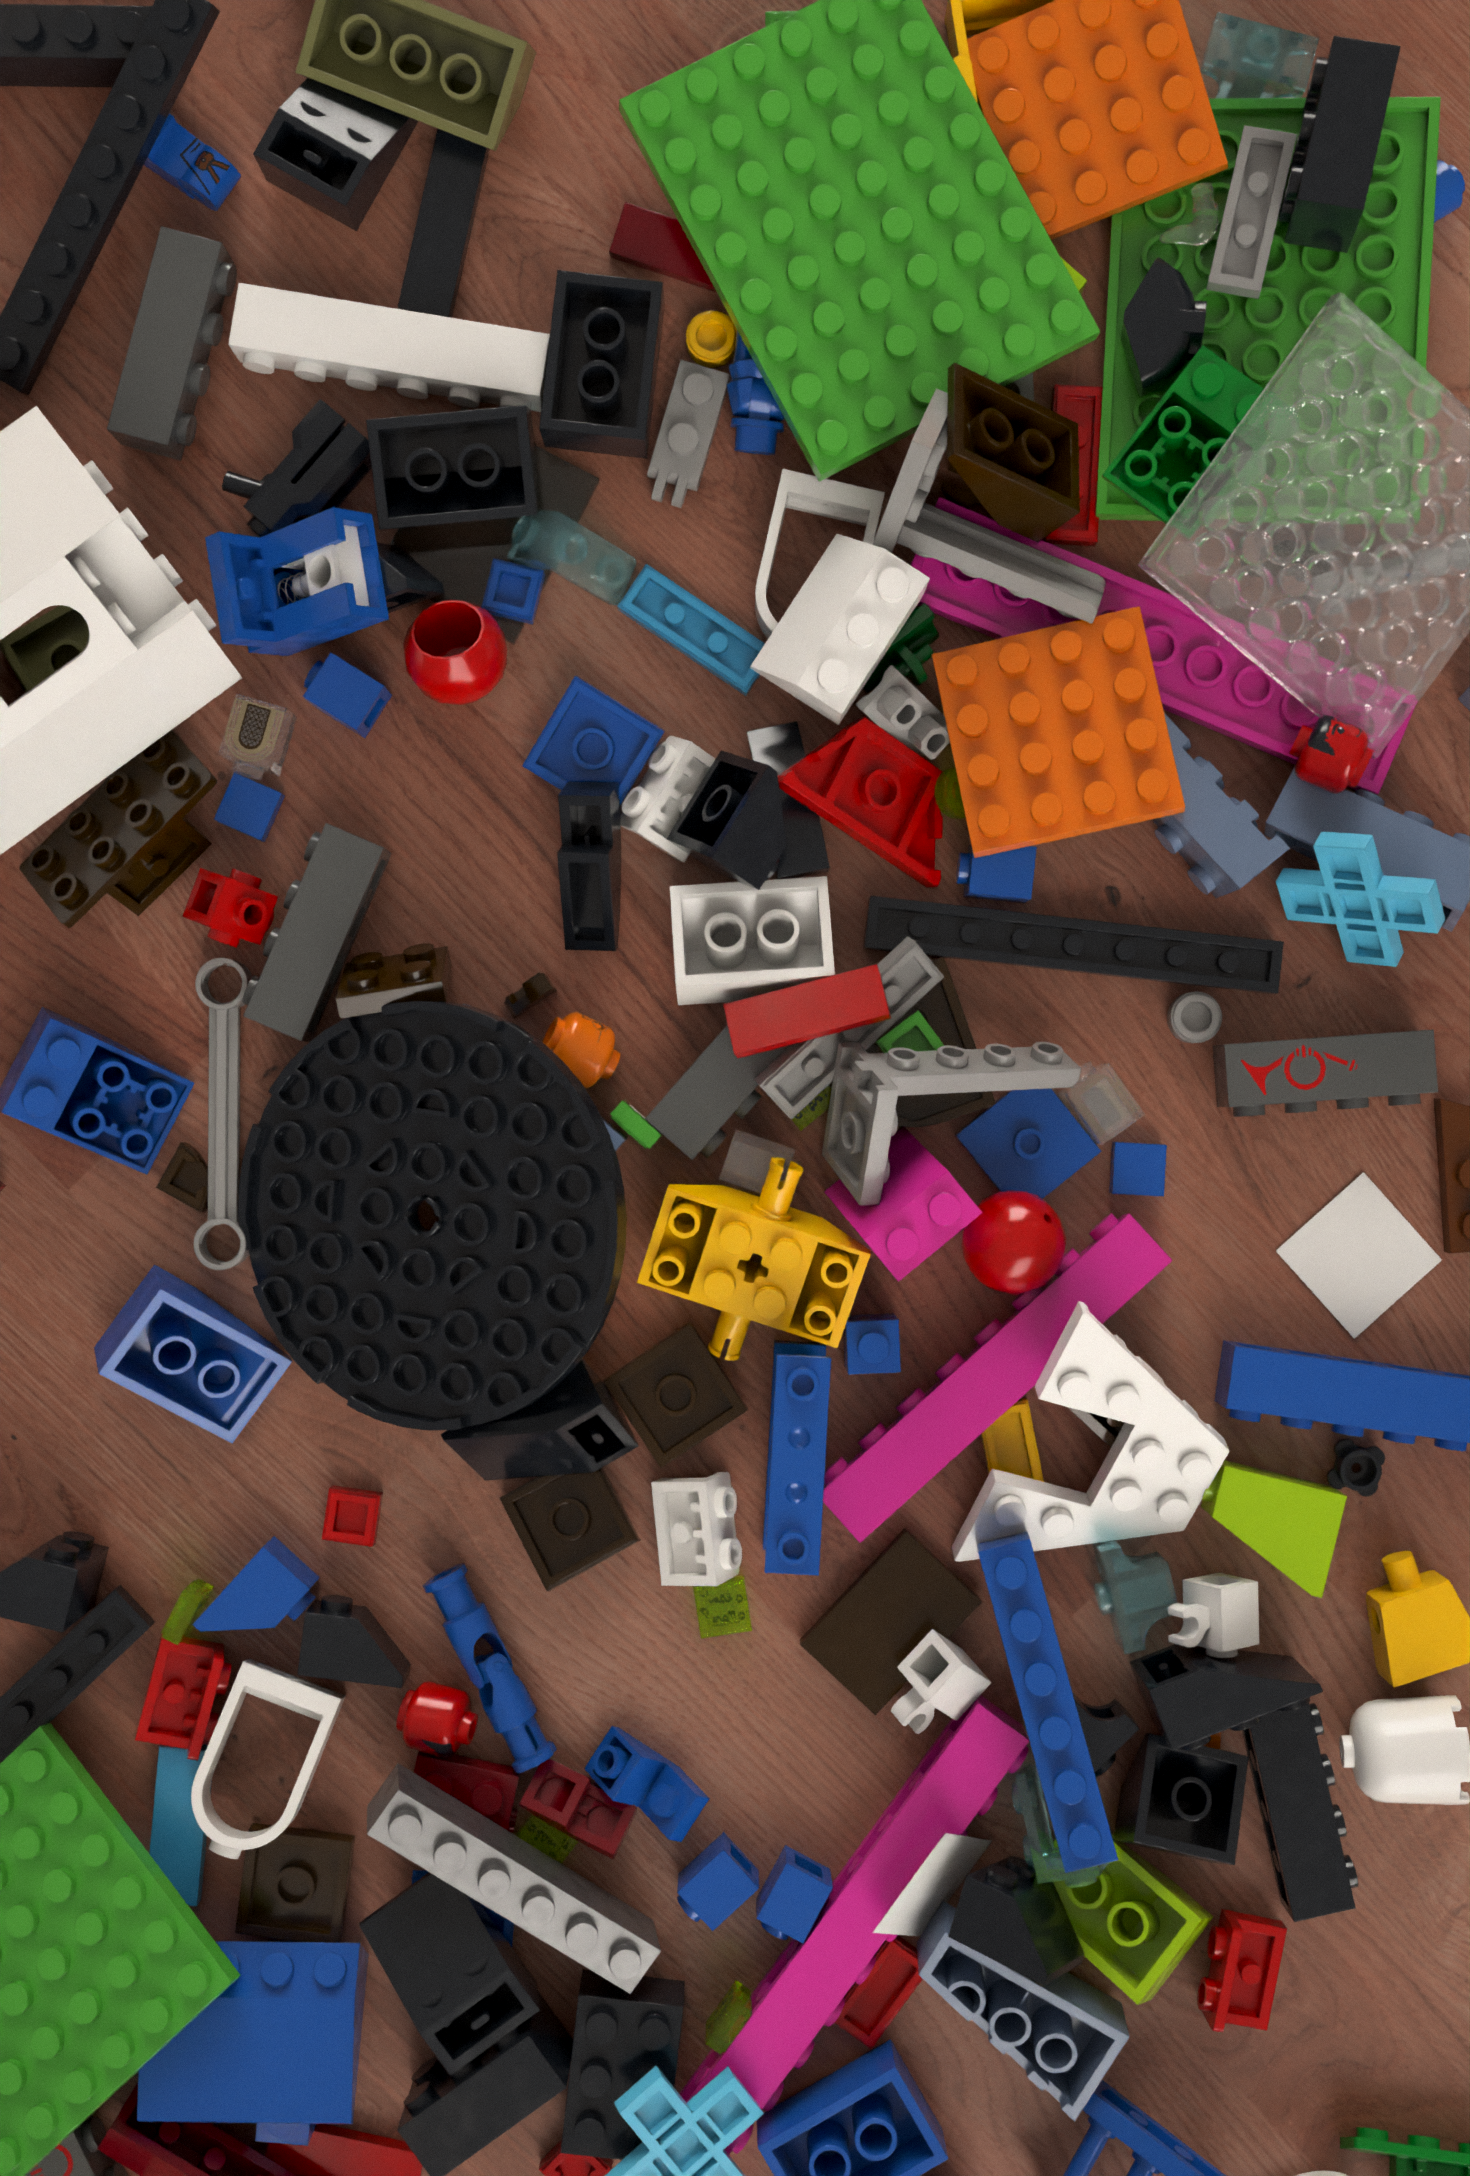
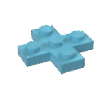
[1276,832,1445,967]
[605,2066,764,2176]

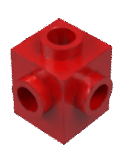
[182,868,278,948]

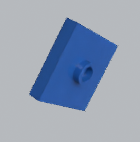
[522,676,665,806]
[955,1088,1102,1199]

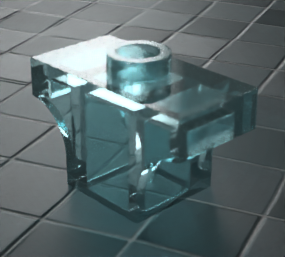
[1200,12,1319,98]
[1092,1540,1178,1654]

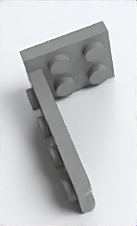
[872,389,1106,624]
[822,1042,1081,1205]

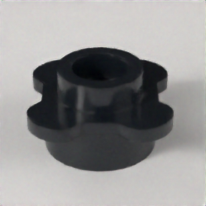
[1327,1439,1385,1497]

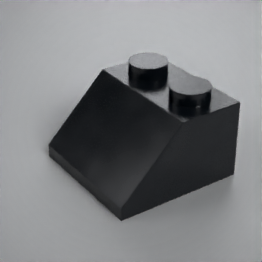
[667,750,787,890]
[0,1531,109,1633]
[1113,1733,1249,1865]
[948,1856,1085,1986]

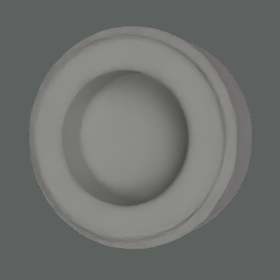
[1167,991,1222,1044]

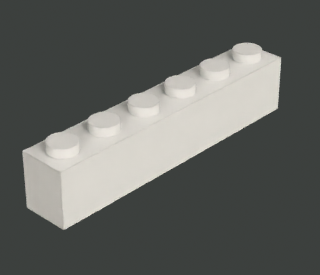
[228,283,550,412]

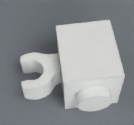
[1168,1572,1259,1658]
[891,1629,992,1734]

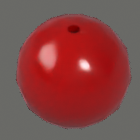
[403,600,507,705]
[961,1190,1066,1295]

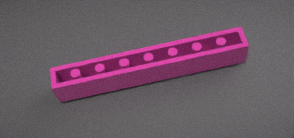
[823,1213,1173,1543]

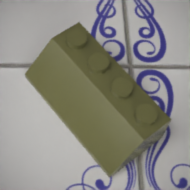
[295,0,537,151]

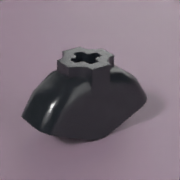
[1121,257,1207,398]

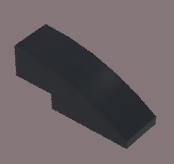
[746,721,830,879]
[557,782,621,951]

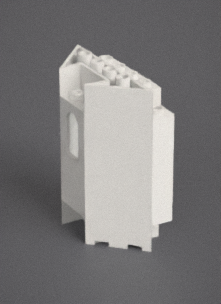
[0,406,242,855]

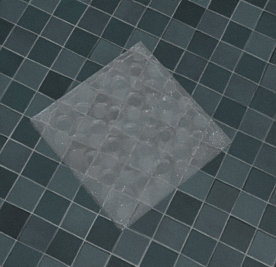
[1137,292,1470,759]

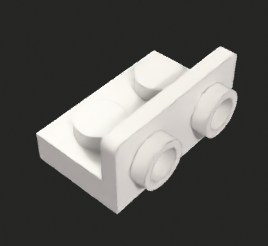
[621,735,715,863]
[651,1472,742,1586]

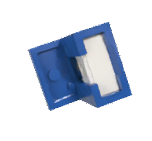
[205,507,389,656]

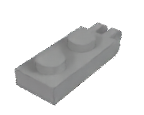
[647,360,730,508]

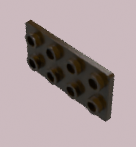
[19,730,217,928]

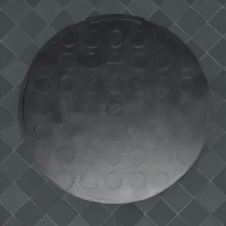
[238,1001,627,1431]

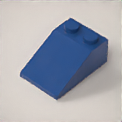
[94,1265,292,1444]

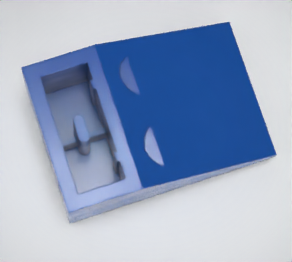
[0,1007,195,1175]

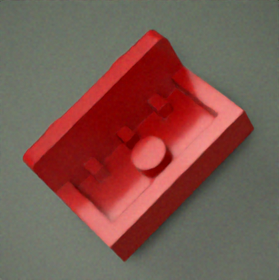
[135,1633,232,1761]
[1197,1909,1287,2033]

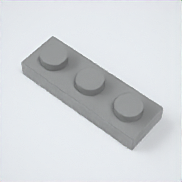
[1206,125,1297,299]

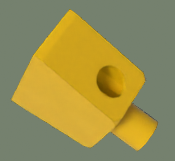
[1366,1551,1470,1688]

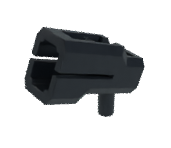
[222,399,372,537]

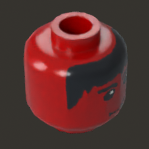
[1289,715,1375,794]
[396,1681,478,1758]

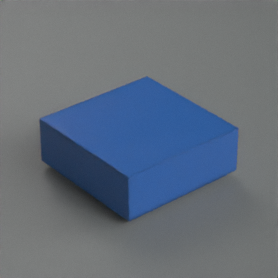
[481,558,545,625]
[213,772,285,842]
[1109,1142,1167,1196]

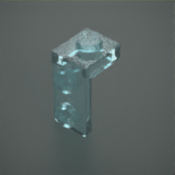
[507,510,637,605]
[1012,1765,1109,1888]

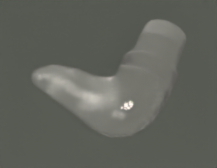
[1159,182,1219,246]

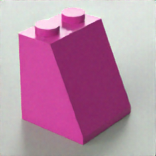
[824,1127,982,1282]

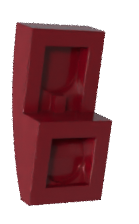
[519,1759,637,1860]

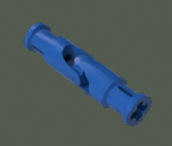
[422,1563,557,1773]

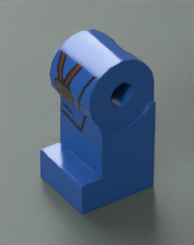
[144,113,241,211]

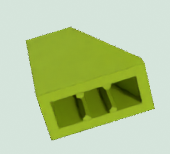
[1201,1460,1347,1598]

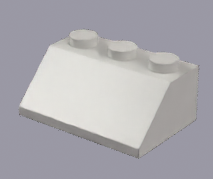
[750,534,930,725]
[670,876,835,1005]

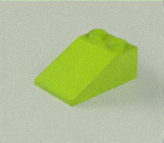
[1036,1834,1214,2005]

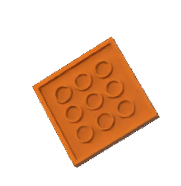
[967,0,1228,240]
[932,606,1185,858]

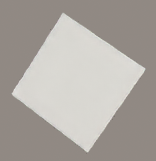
[1276,1172,1442,1339]
[872,1833,992,1936]

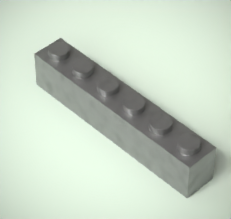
[367,1763,661,1994]

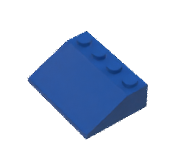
[137,1941,369,2124]

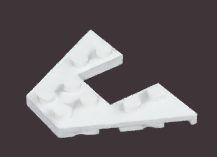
[951,1301,1229,1562]

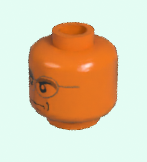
[542,1012,620,1088]

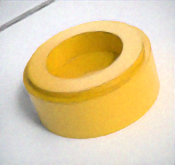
[686,310,737,368]

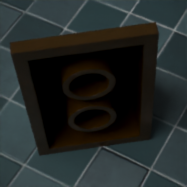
[947,362,1080,542]

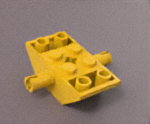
[637,1157,871,1361]

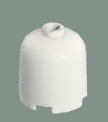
[1339,1695,1470,1805]

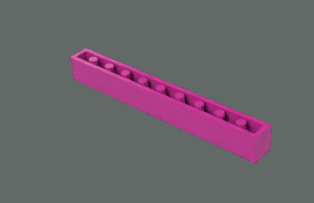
[679,1695,1029,2155]

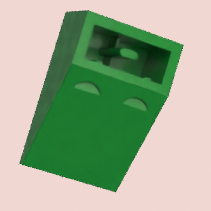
[1102,345,1289,540]

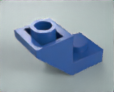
[584,1726,710,1842]

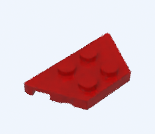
[778,717,944,888]

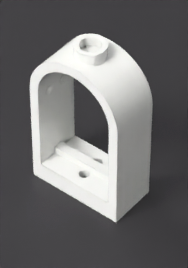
[755,469,885,639]
[191,1659,346,1859]

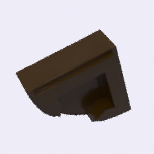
[504,972,557,1019]
[156,1142,208,1213]

